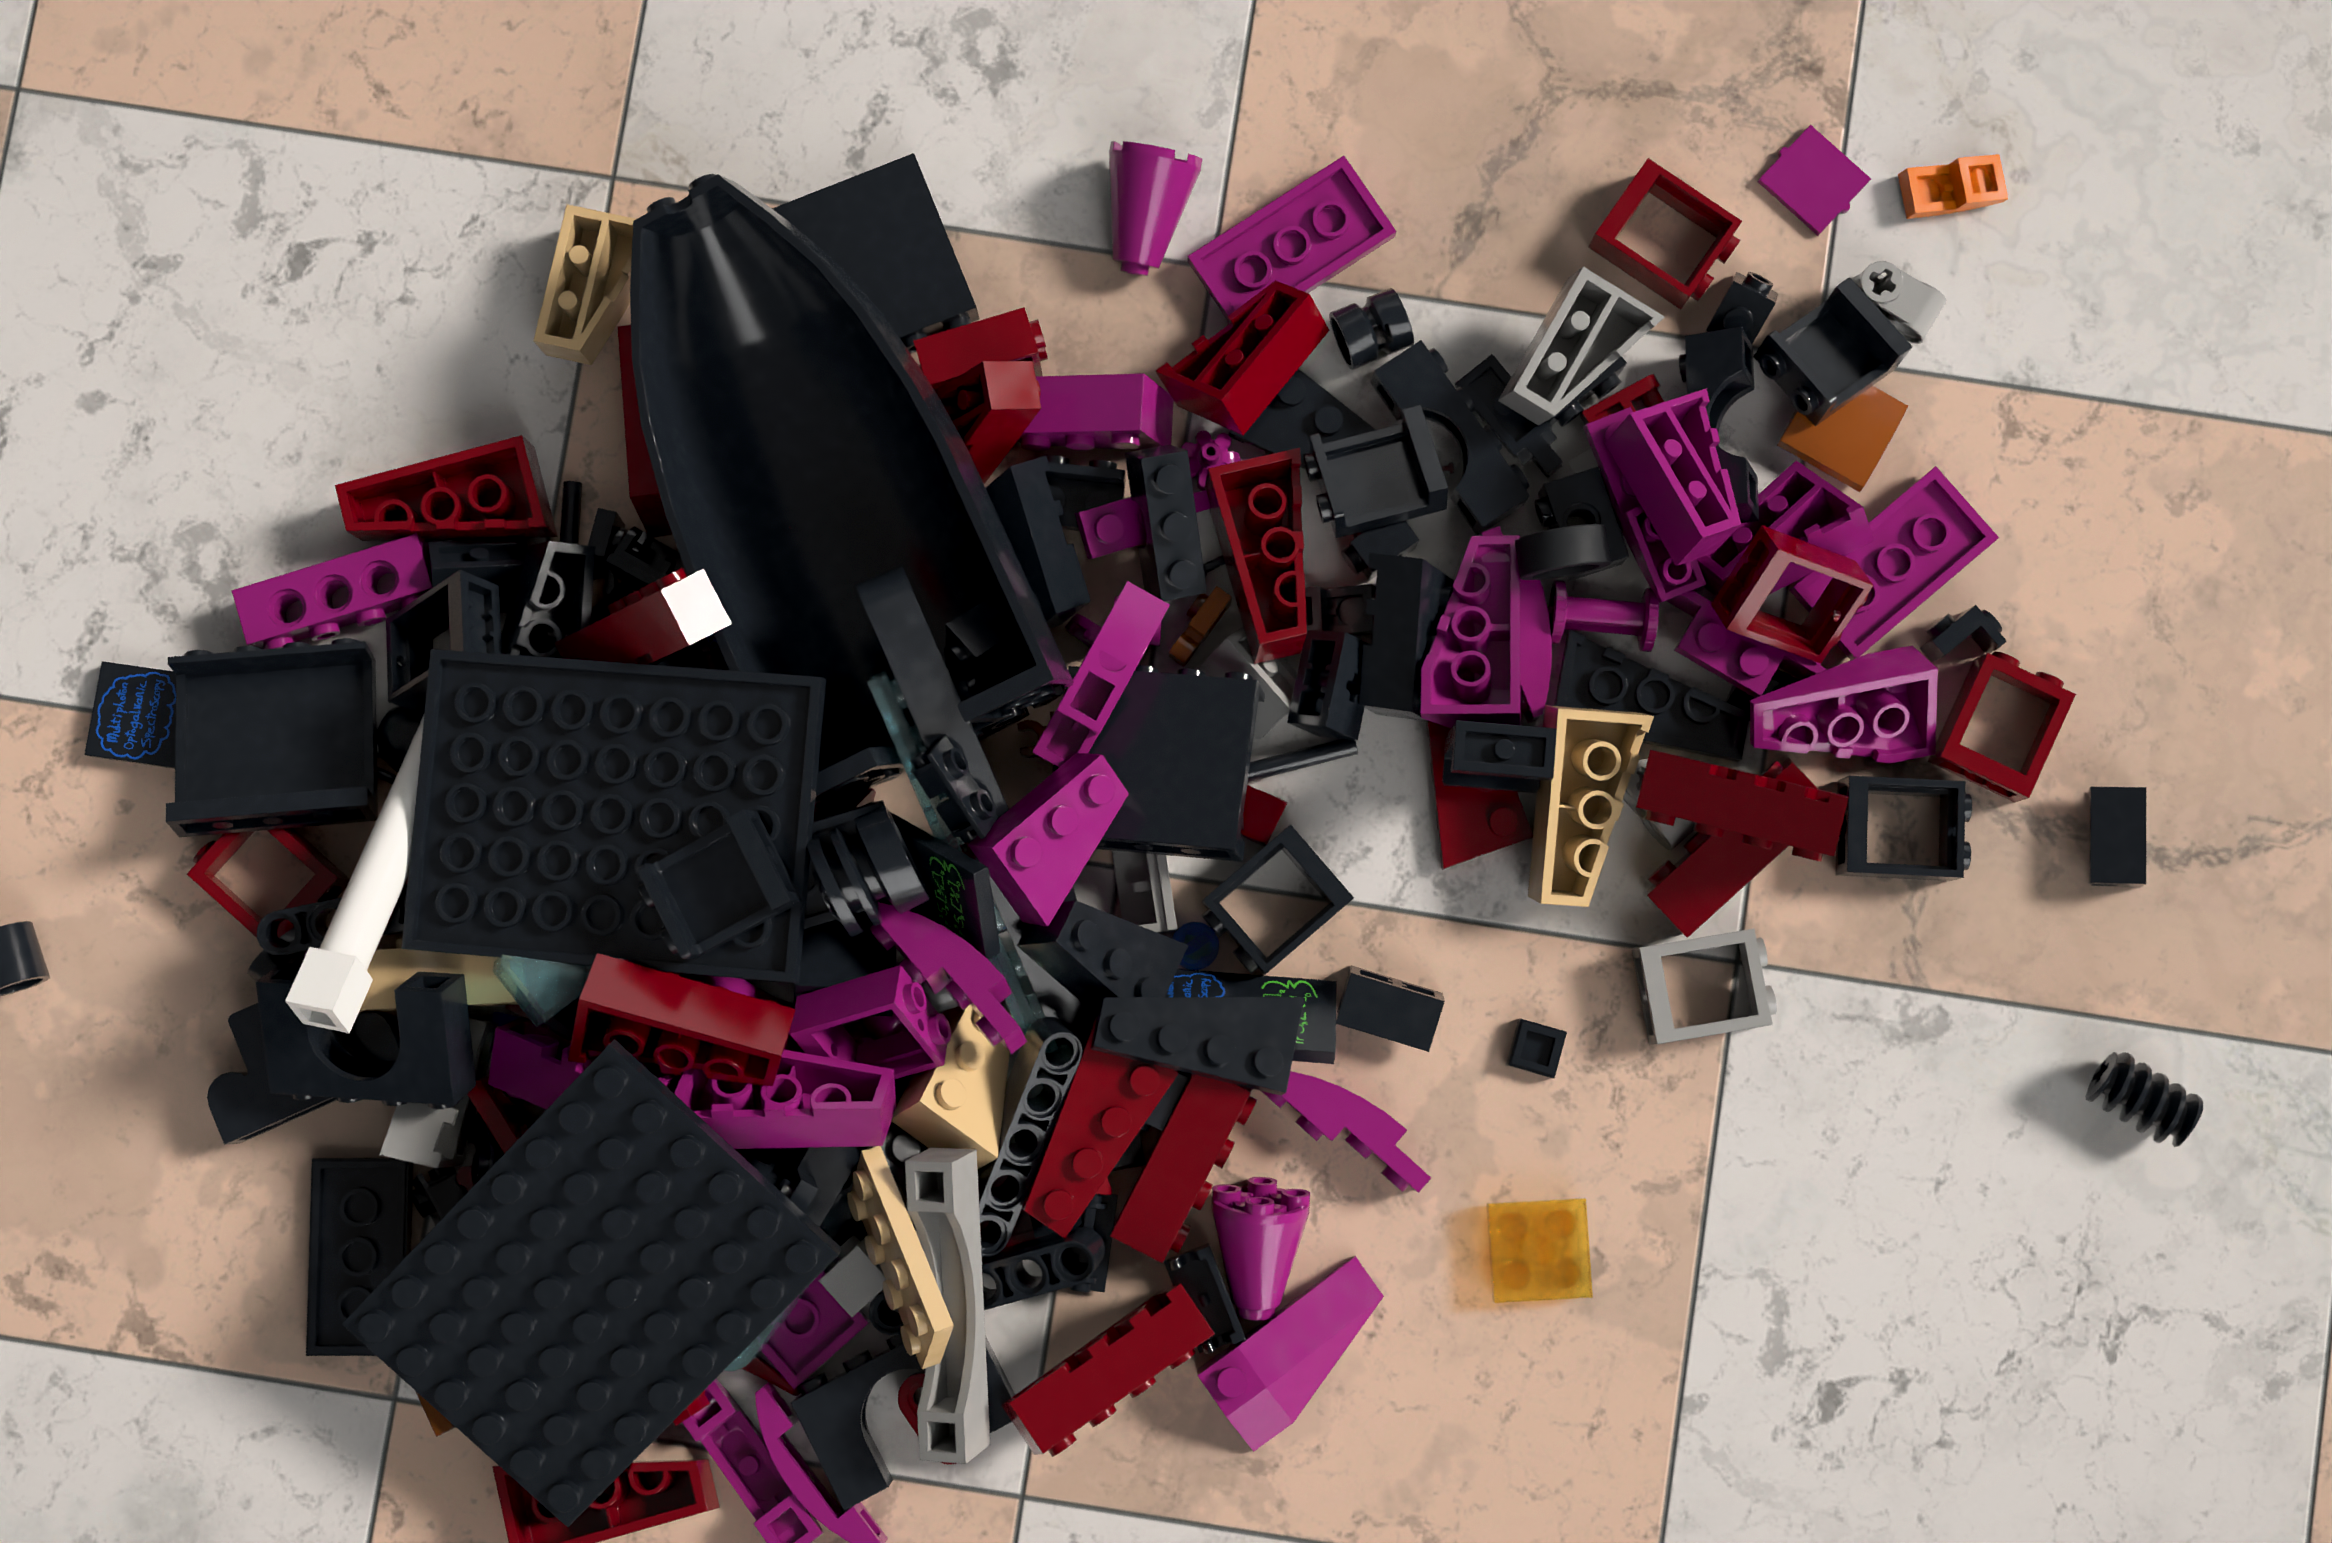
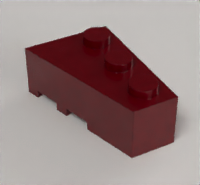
[1155,280,1330,435]

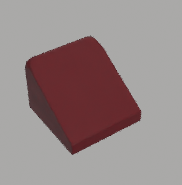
[1241,785,1288,847]

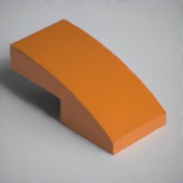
[1898,154,2008,219]

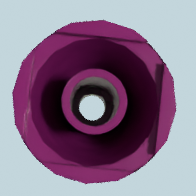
[1109,141,1202,276]

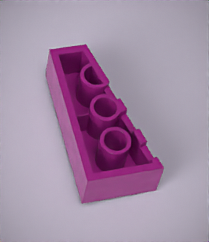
[674,1049,896,1149]

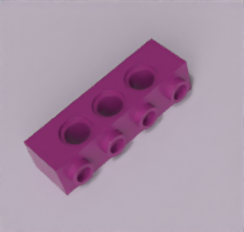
[231,534,432,649]

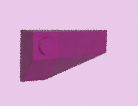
[1421,535,1521,728]
[1750,645,1938,763]
[1197,1256,1384,1452]

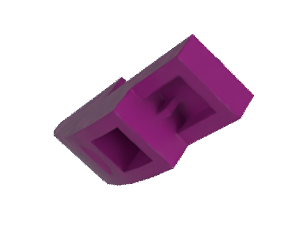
[1583,407,1706,603]
[1480,526,1552,723]
[1032,581,1170,767]
[869,902,1027,1054]
[1261,1071,1431,1193]

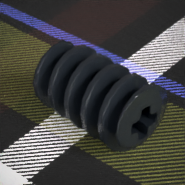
[2085,1052,2203,1147]

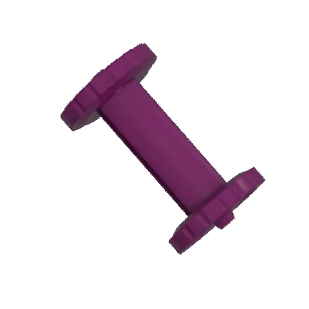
[1547,580,1659,652]

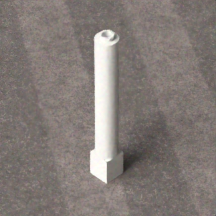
[285,716,424,1033]

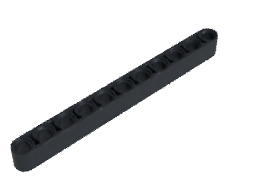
[856,565,1096,1053]

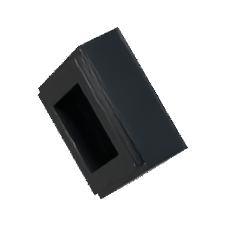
[1506,1018,1567,1079]

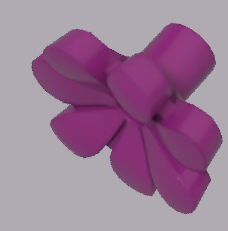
[1181,430,1241,491]

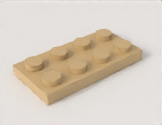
[847,1146,954,1369]

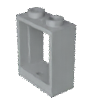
[1632,928,1777,1045]

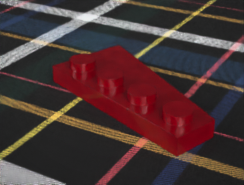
[1426,721,1533,870]

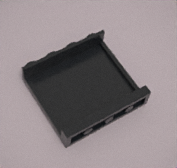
[772,153,980,354]
[166,638,378,837]
[1052,665,1265,862]

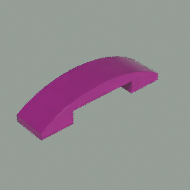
[682,1379,824,1543]
[755,1382,888,1543]

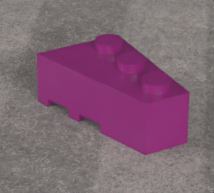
[1605,388,1741,566]
[1697,461,1875,595]
[968,753,1129,927]

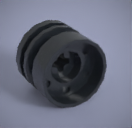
[807,805,931,937]

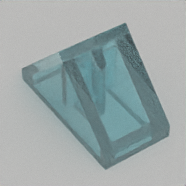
[493,955,591,1028]

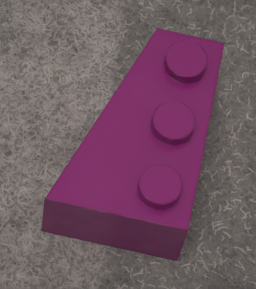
[1017,373,1174,451]

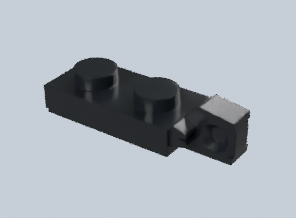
[1455,354,1563,478]

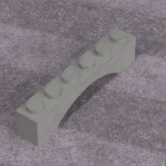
[905,1148,990,1464]

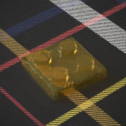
[1486,1198,1593,1303]

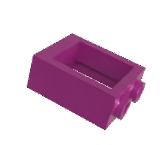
[789,965,951,1079]

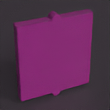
[1757,125,1871,236]

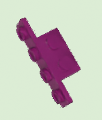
[1666,588,1828,698]

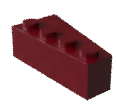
[568,953,796,1086]
[1110,1074,1257,1263]

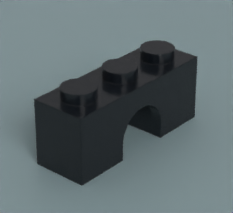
[1125,445,1207,601]

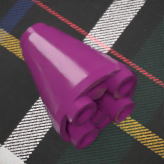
[1211,1177,1310,1320]

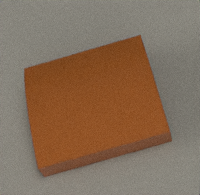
[1777,386,1908,492]

